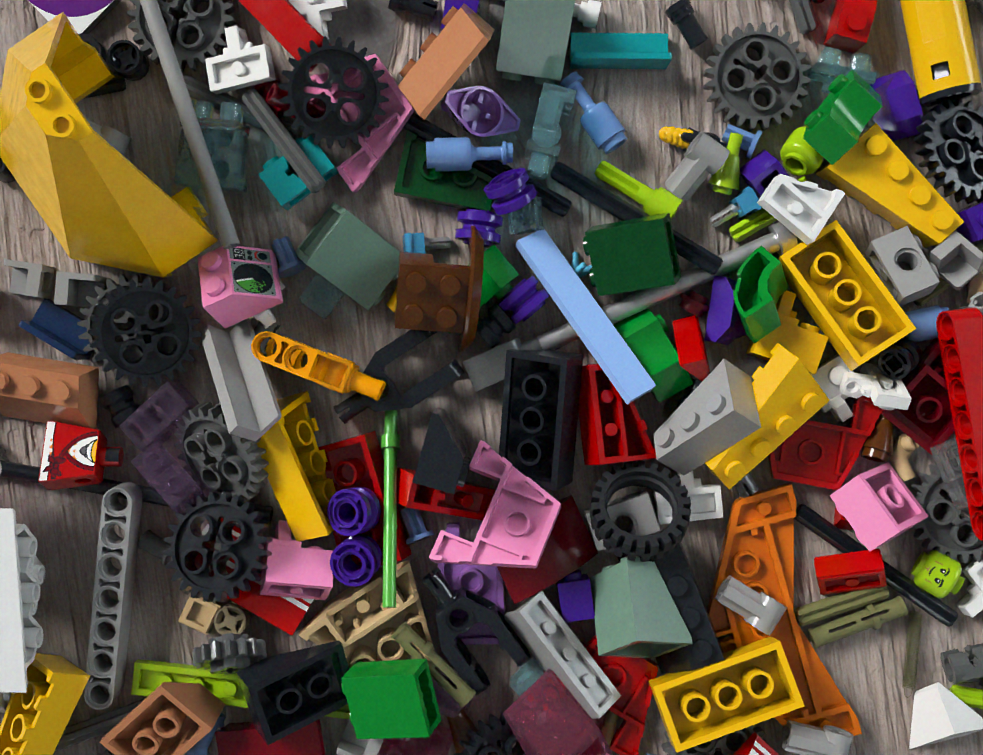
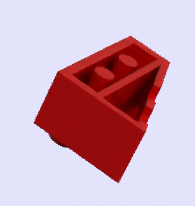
[578,364,656,465]

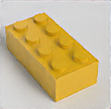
[778,220,916,371]
[648,636,804,753]

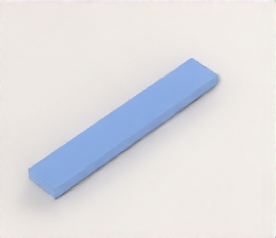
[515,228,656,405]

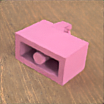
[260,520,333,600]

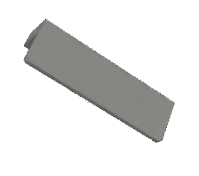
[200,319,282,442]
[503,591,621,719]

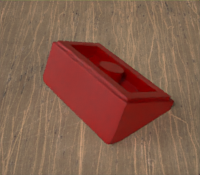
[673,315,710,381]
[814,549,887,595]

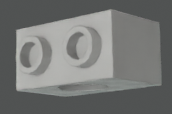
[865,226,940,307]
[583,490,660,554]

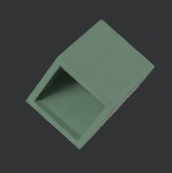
[496,0,575,86]
[295,202,400,310]
[590,556,693,658]

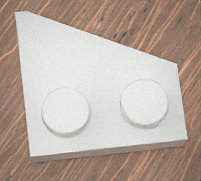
[757,174,845,245]

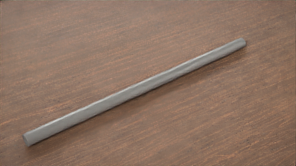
[140,0,240,249]

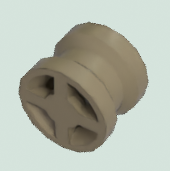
[214,601,252,635]

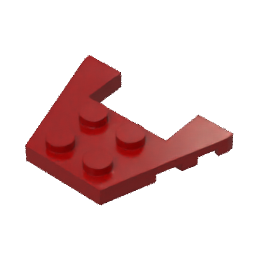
[768,396,884,490]
[526,635,659,755]

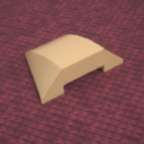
[298,560,435,669]

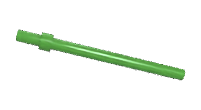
[381,410,401,608]

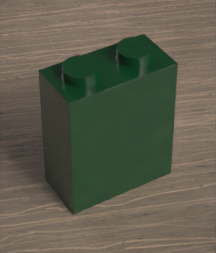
[583,213,681,296]

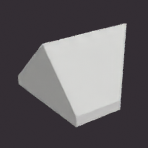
[909,682,983,749]

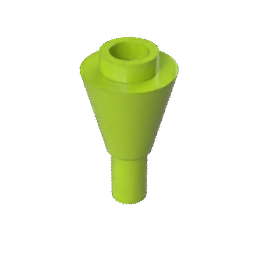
[708,132,744,195]

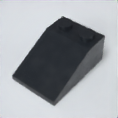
[236,640,349,745]

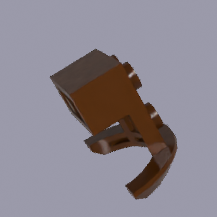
[394,226,484,352]

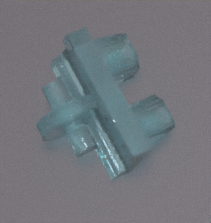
[808,47,877,94]

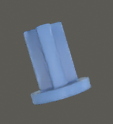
[721,124,763,159]
[272,236,306,278]
[401,508,434,545]

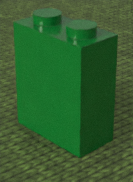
[341,659,442,739]

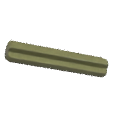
[794,586,890,626]

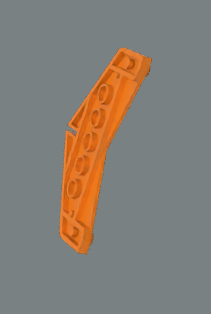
[707,483,862,736]

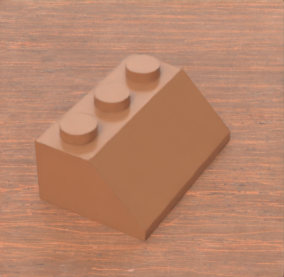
[398,3,495,120]
[0,352,99,429]
[99,682,225,755]

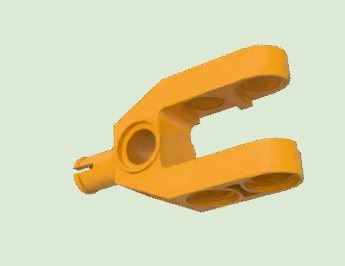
[251,331,386,401]

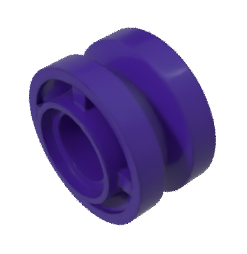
[484,168,537,215]
[455,209,503,247]
[499,275,550,325]
[327,487,381,536]
[330,534,382,587]

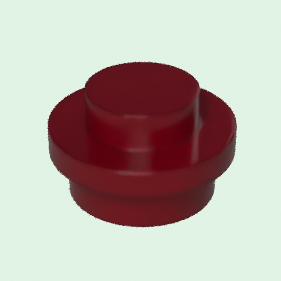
[679,290,709,318]

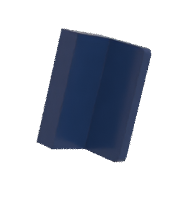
[18,298,94,360]

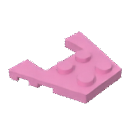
[304,54,415,193]
[429,440,561,568]

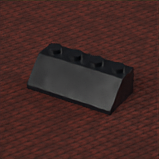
[499,349,583,491]
[413,408,471,494]
[617,543,724,674]

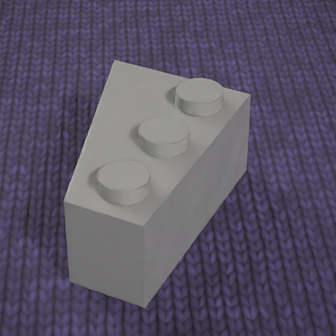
[653,359,761,475]

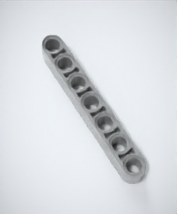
[84,482,143,710]

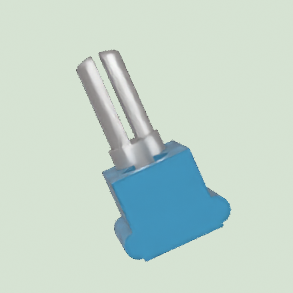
[710,186,762,227]
[402,233,451,254]

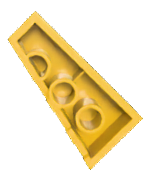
[816,123,964,248]
[704,343,830,490]
[256,391,336,541]
[0,653,90,755]

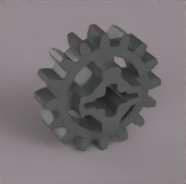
[192,633,267,674]

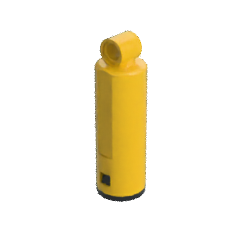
[900,0,982,107]

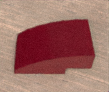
[881,338,955,455]
[497,495,598,604]
[215,719,325,755]

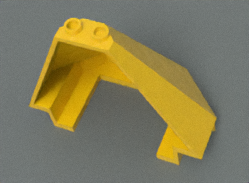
[0,12,218,278]

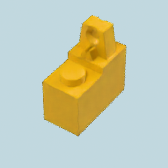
[746,290,829,374]

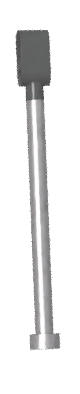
[463,222,798,392]

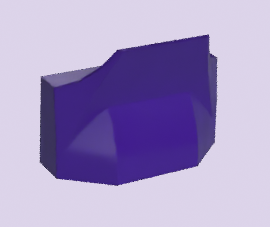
[869,70,923,142]
[704,276,747,345]

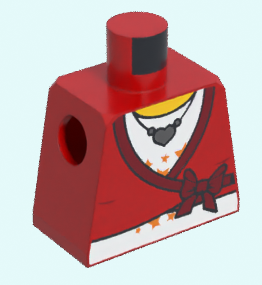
[38,421,124,490]

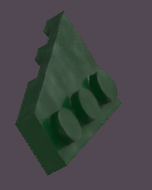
[394,130,494,211]

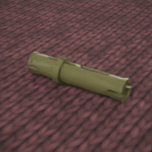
[807,596,908,649]
[391,621,476,708]

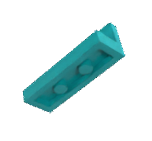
[570,33,672,69]

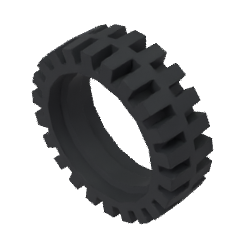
[590,460,691,562]

